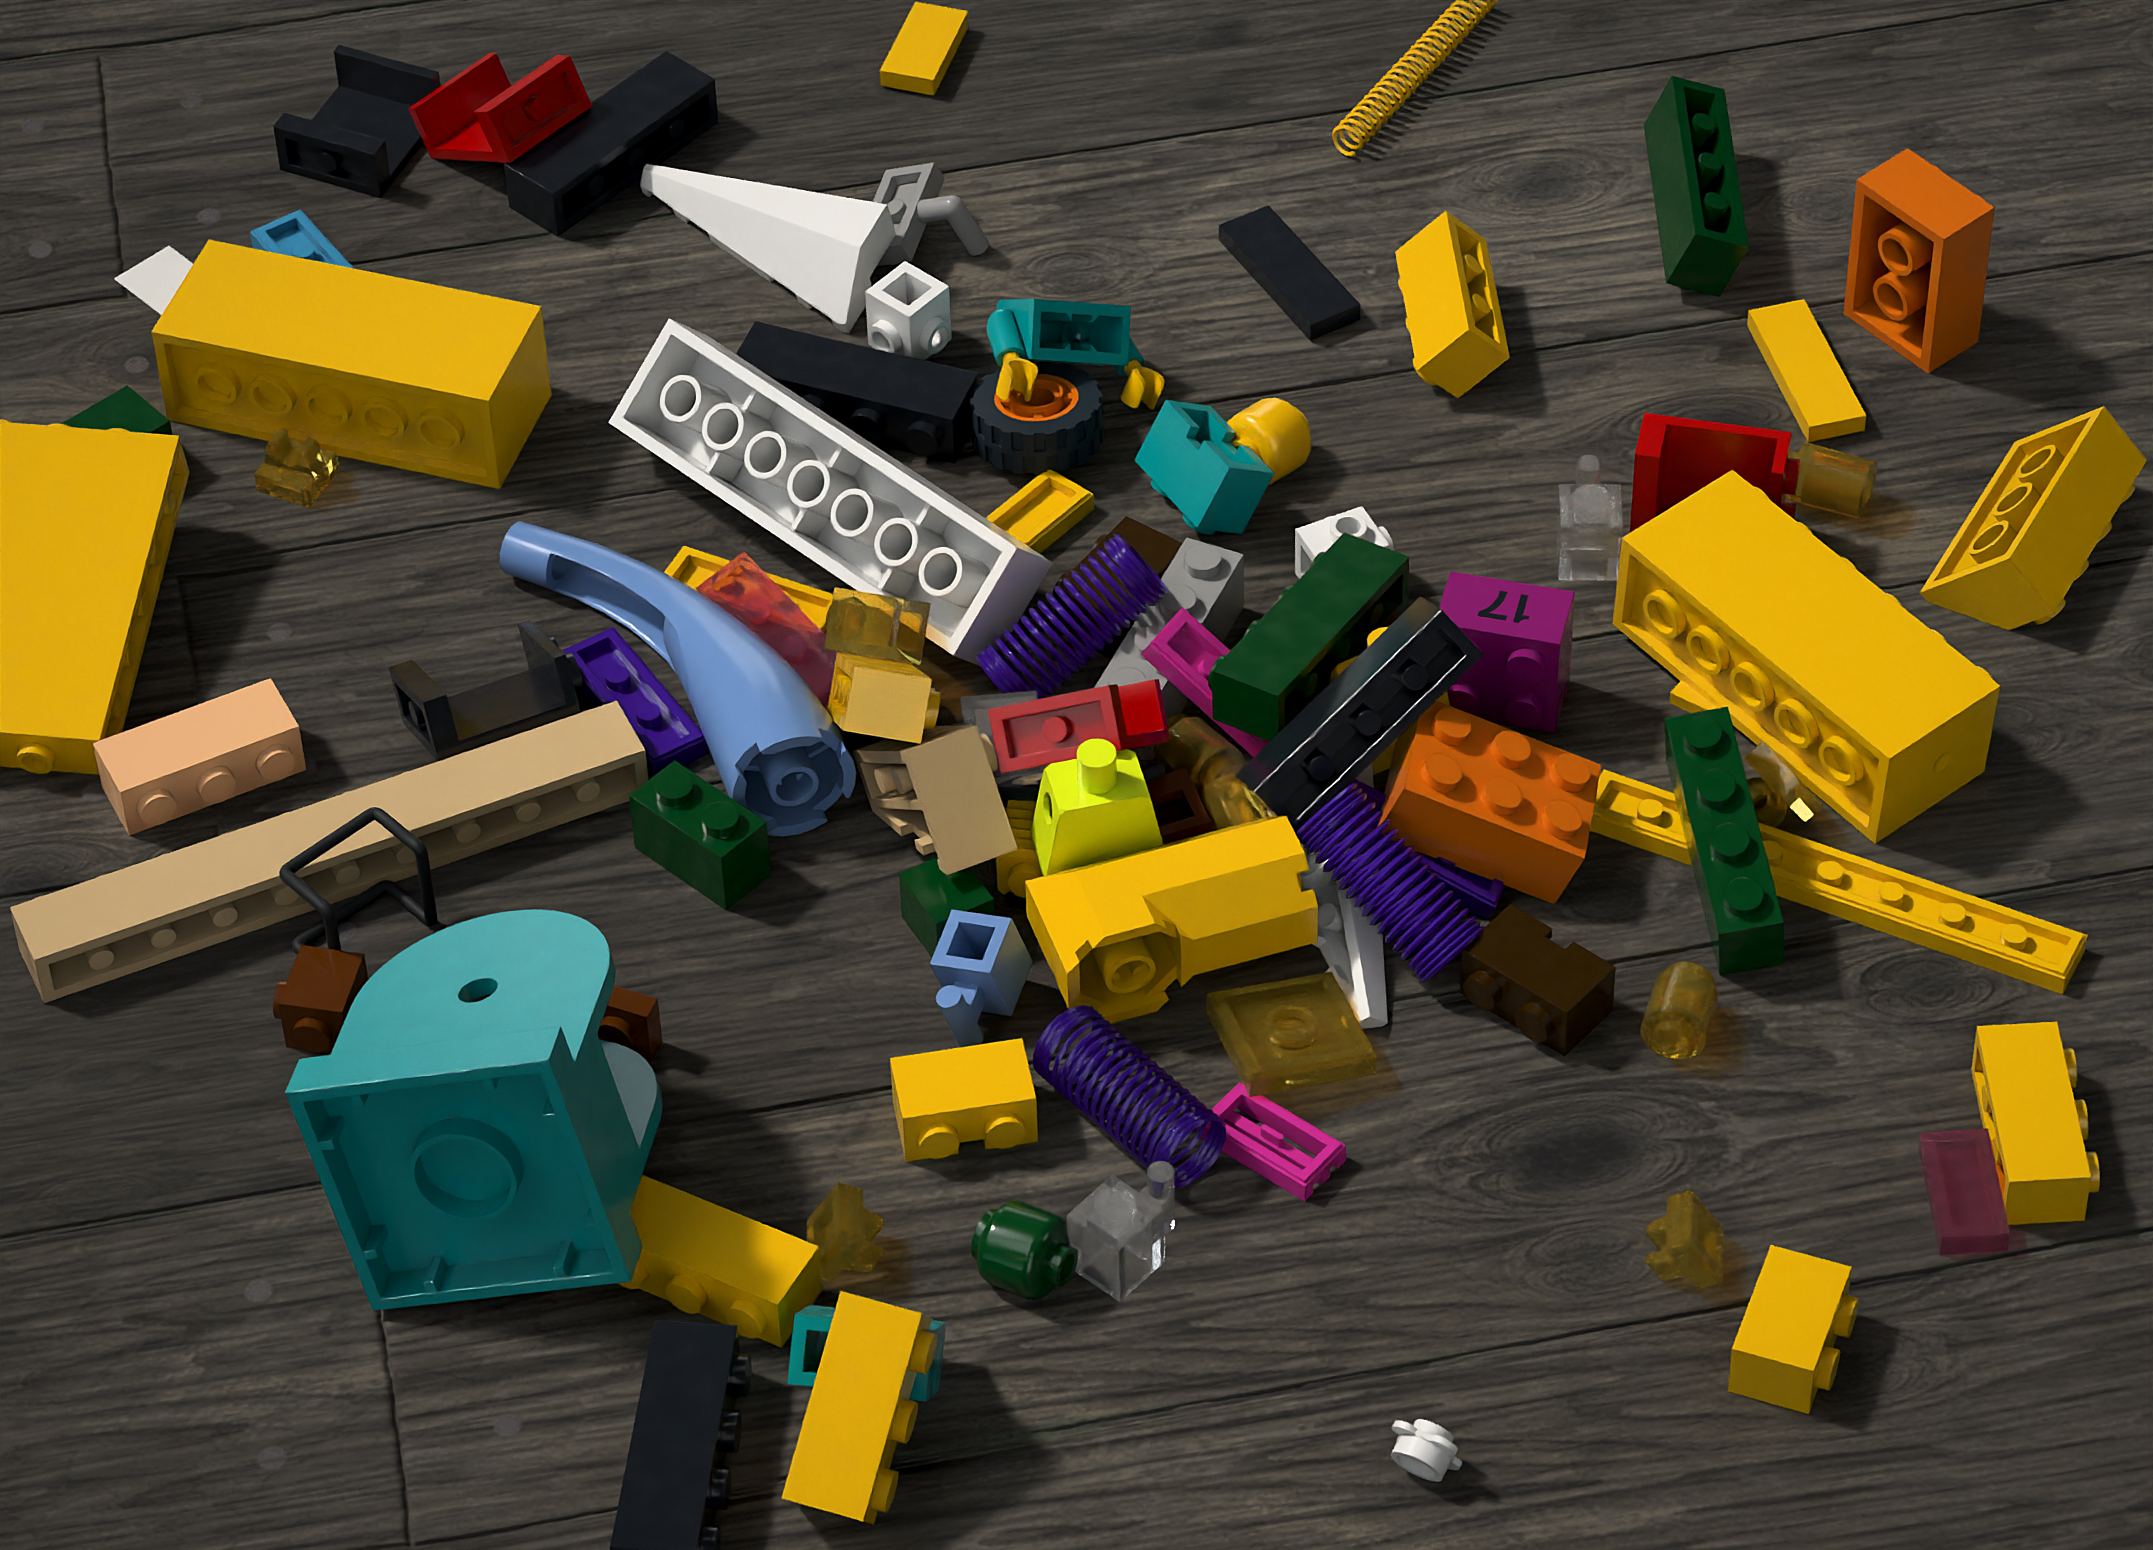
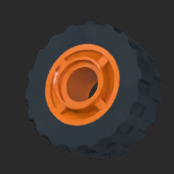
[970,361,1104,475]

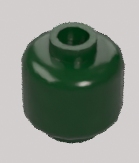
[971,1200,1078,1300]

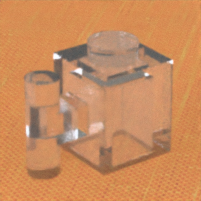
[1556,455,1623,580]
[1067,1161,1175,1302]

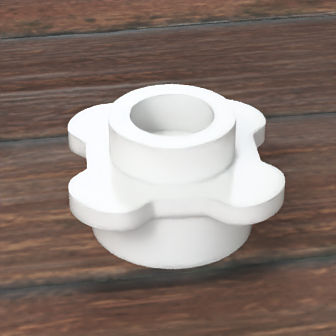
[1391,1419,1462,1482]

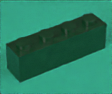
[1644,76,1749,297]
[1208,532,1409,742]
[1664,706,1784,975]

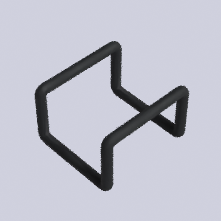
[279,807,438,954]

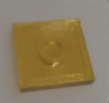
[1206,972,1377,1097]

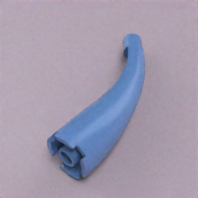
[500,521,856,837]

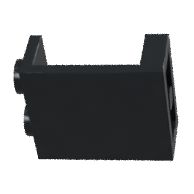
[273,45,441,198]
[388,621,583,760]

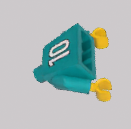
[986,299,1165,410]

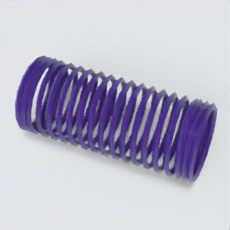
[977,534,1168,704]
[1295,783,1485,983]
[1033,1005,1226,1188]

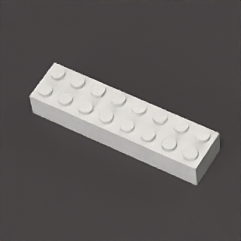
[608,318,1053,666]

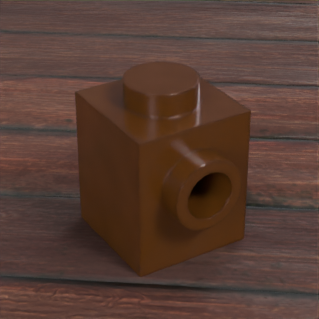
[273,945,369,1053]

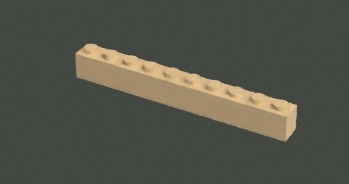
[10,701,649,1003]

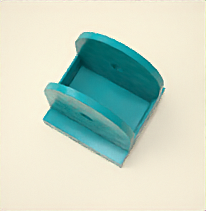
[285,909,663,1311]

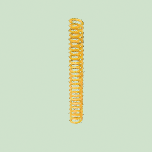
[1332,0,1497,157]

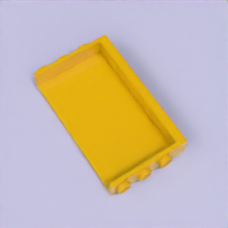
[0,419,190,775]

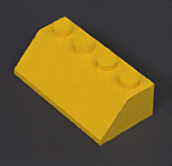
[1920,406,2147,631]

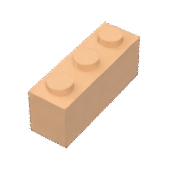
[93,678,306,836]

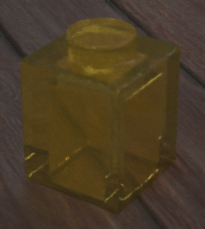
[824,587,931,665]

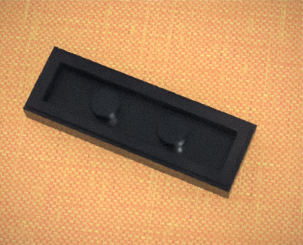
[1219,205,1361,340]

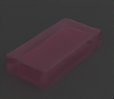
[1918,1129,2010,1255]

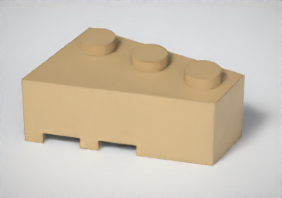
[852,725,1018,875]

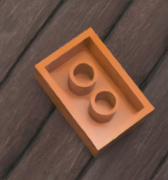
[1843,148,1995,374]
[1377,701,1601,905]

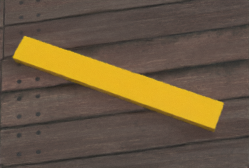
[1590,769,2088,995]

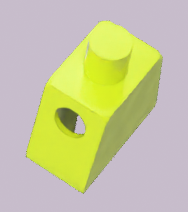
[1031,738,1163,876]

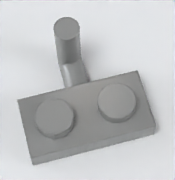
[873,162,989,266]

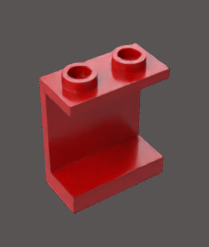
[408,53,592,163]
[1630,413,1801,533]
[988,679,1171,774]

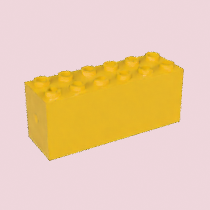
[151,240,552,489]
[1612,470,2000,844]

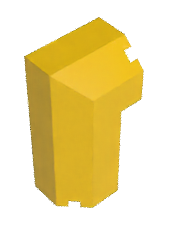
[1025,816,1318,1024]

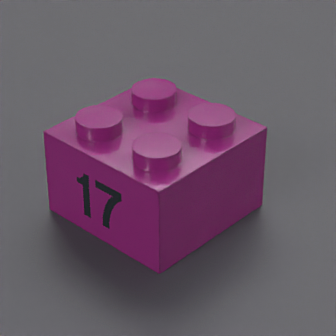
[1439,571,1575,733]

